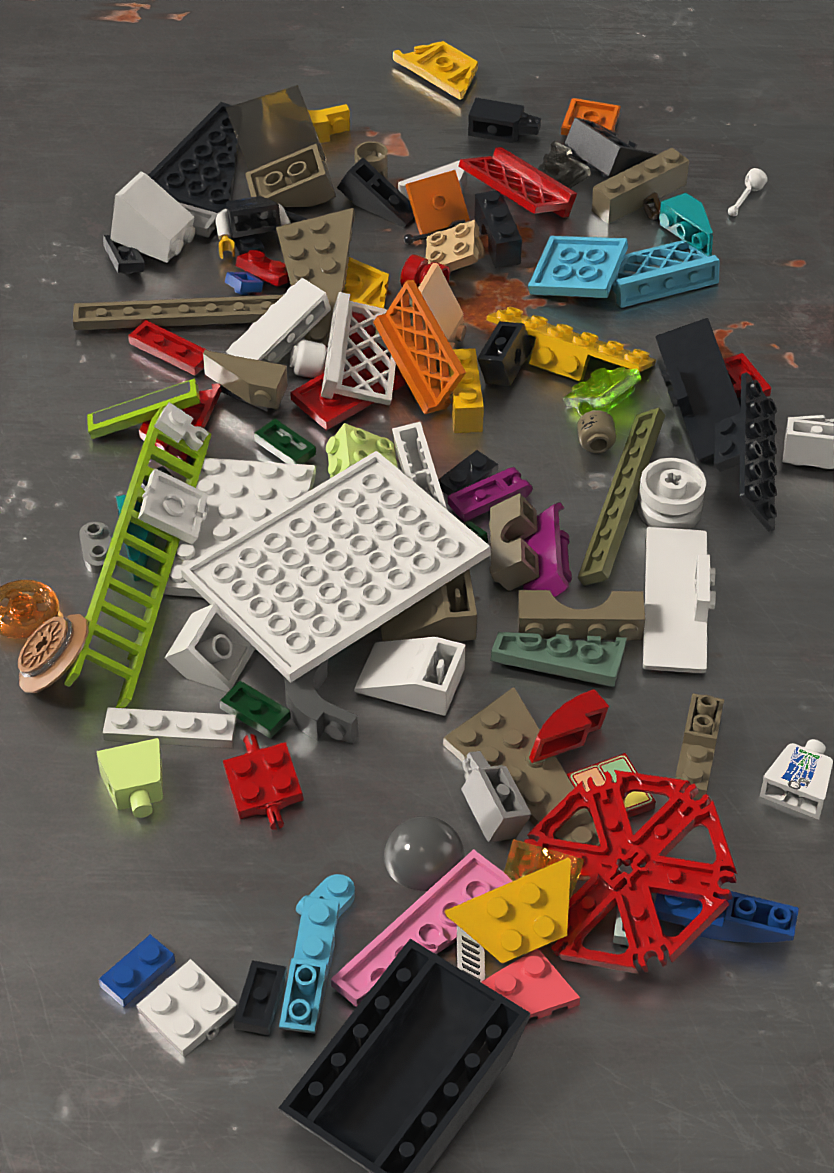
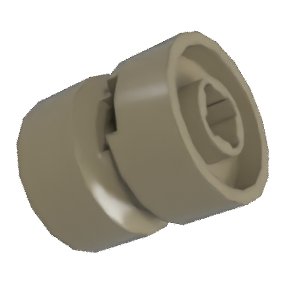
[354,141,388,180]

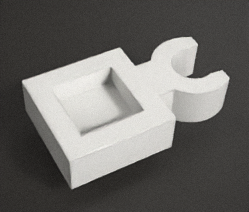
[154,402,209,451]

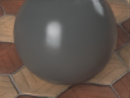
[384,816,465,891]

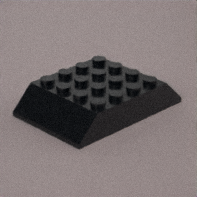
[278,938,530,1173]

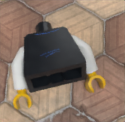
[216,196,291,259]

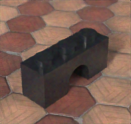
[474,190,522,268]

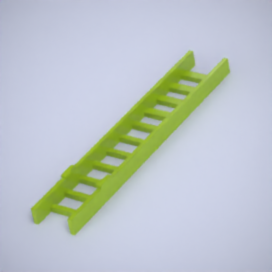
[64,407,212,708]

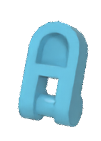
[296,874,355,918]

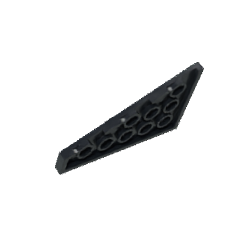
[148,102,243,213]

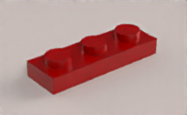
[128,320,209,376]

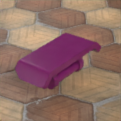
[523,502,572,597]

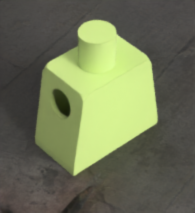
[96,738,163,818]

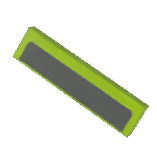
[87,378,200,439]

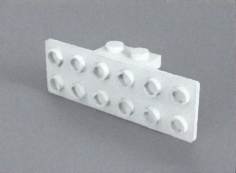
[643,527,716,673]

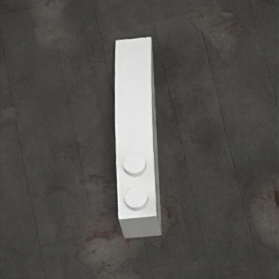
[392,422,447,509]

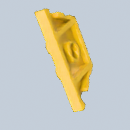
[393,41,478,100]
[343,257,389,309]
[445,857,571,964]

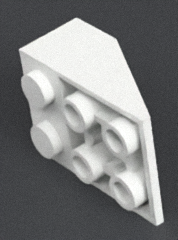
[354,637,466,716]

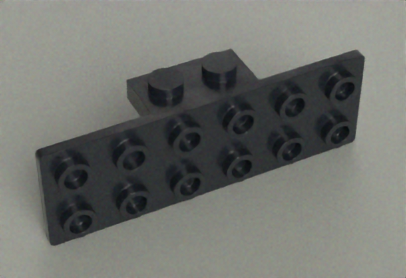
[655,318,741,462]
[714,372,777,532]

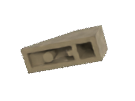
[203,350,288,409]

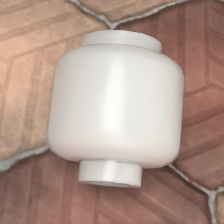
[289,340,327,379]

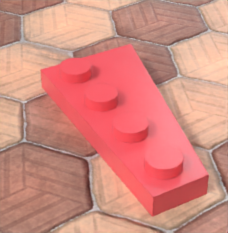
[481,948,580,1019]

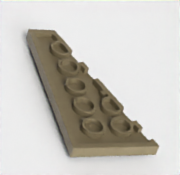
[276,208,355,349]
[443,687,601,846]

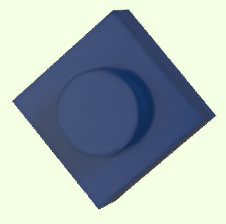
[225,272,264,295]

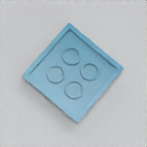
[528,236,628,298]

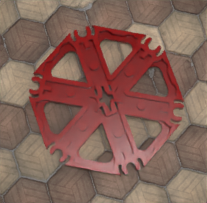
[517,770,737,974]

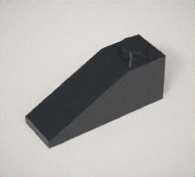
[336,158,414,227]

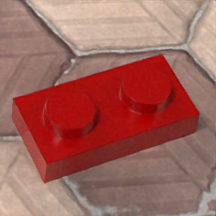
[235,250,290,287]

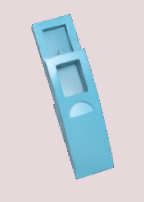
[279,896,340,1034]

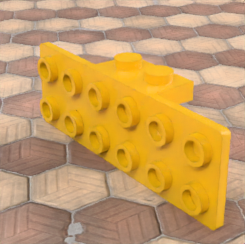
[486,307,656,381]

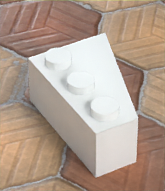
[782,415,834,469]

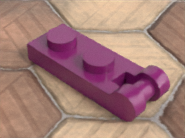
[447,467,533,522]

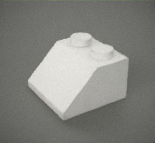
[165,604,255,692]

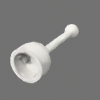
[728,168,767,217]

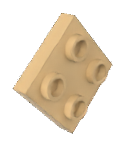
[426,220,485,271]

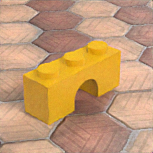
[448,348,484,433]

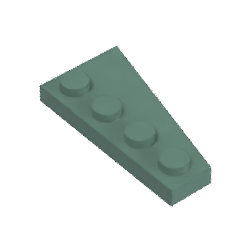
[490,632,627,687]

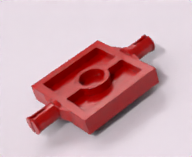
[223,734,304,830]

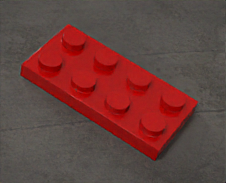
[290,342,407,431]

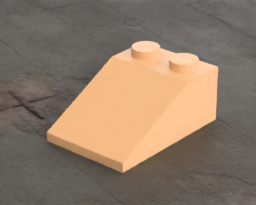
[413,263,467,368]

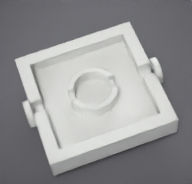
[138,468,208,545]
[136,959,238,1057]

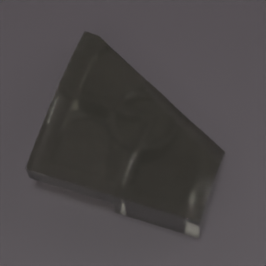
[538,141,591,189]

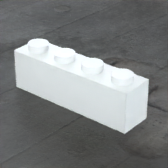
[226,278,331,364]

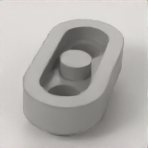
[79,522,111,574]

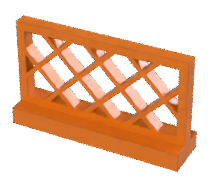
[373,280,466,414]

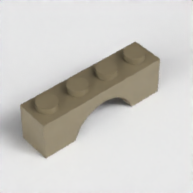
[517,590,645,641]

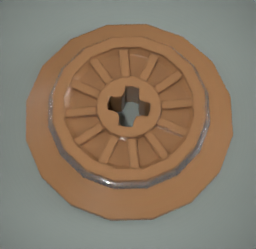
[18,614,89,693]

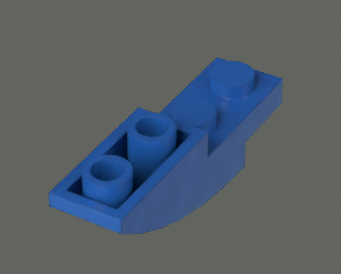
[655,891,799,943]

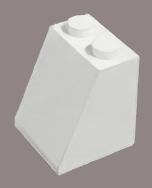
[110,172,195,263]

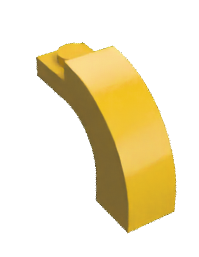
[262,92,350,143]

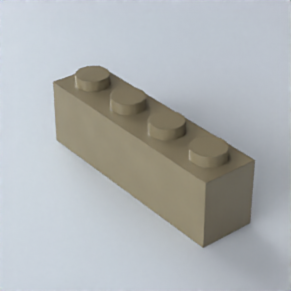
[591,148,689,224]

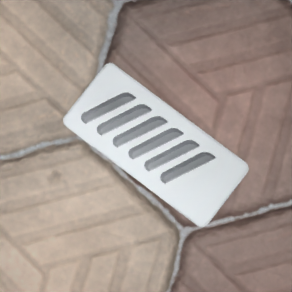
[457,925,485,982]

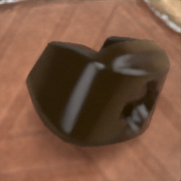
[643,192,667,221]

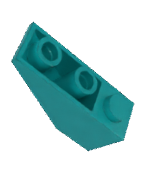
[659,193,713,257]

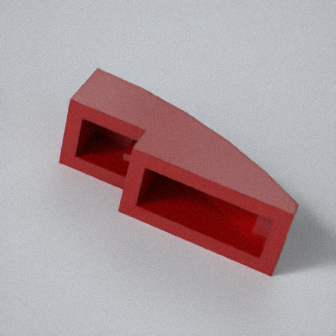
[529,689,609,763]

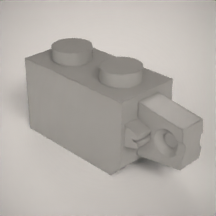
[461,751,532,843]

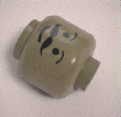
[577,410,616,453]

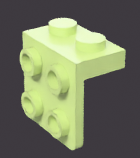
[326,423,397,478]

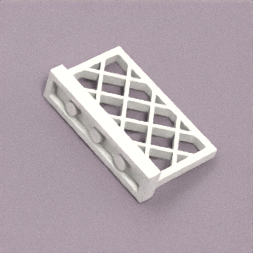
[321,292,396,406]

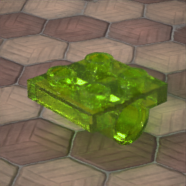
[563,367,642,416]

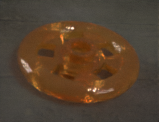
[0,580,59,639]

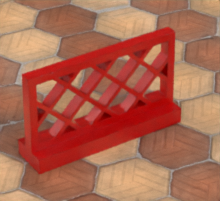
[458,147,577,218]

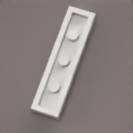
[103,707,237,748]

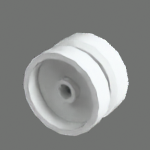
[637,458,707,529]

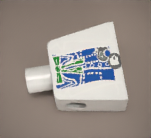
[760,739,833,820]

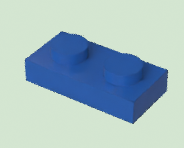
[98,934,176,1007]

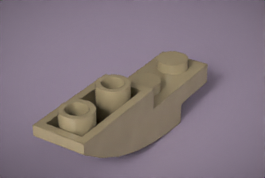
[675,693,724,800]

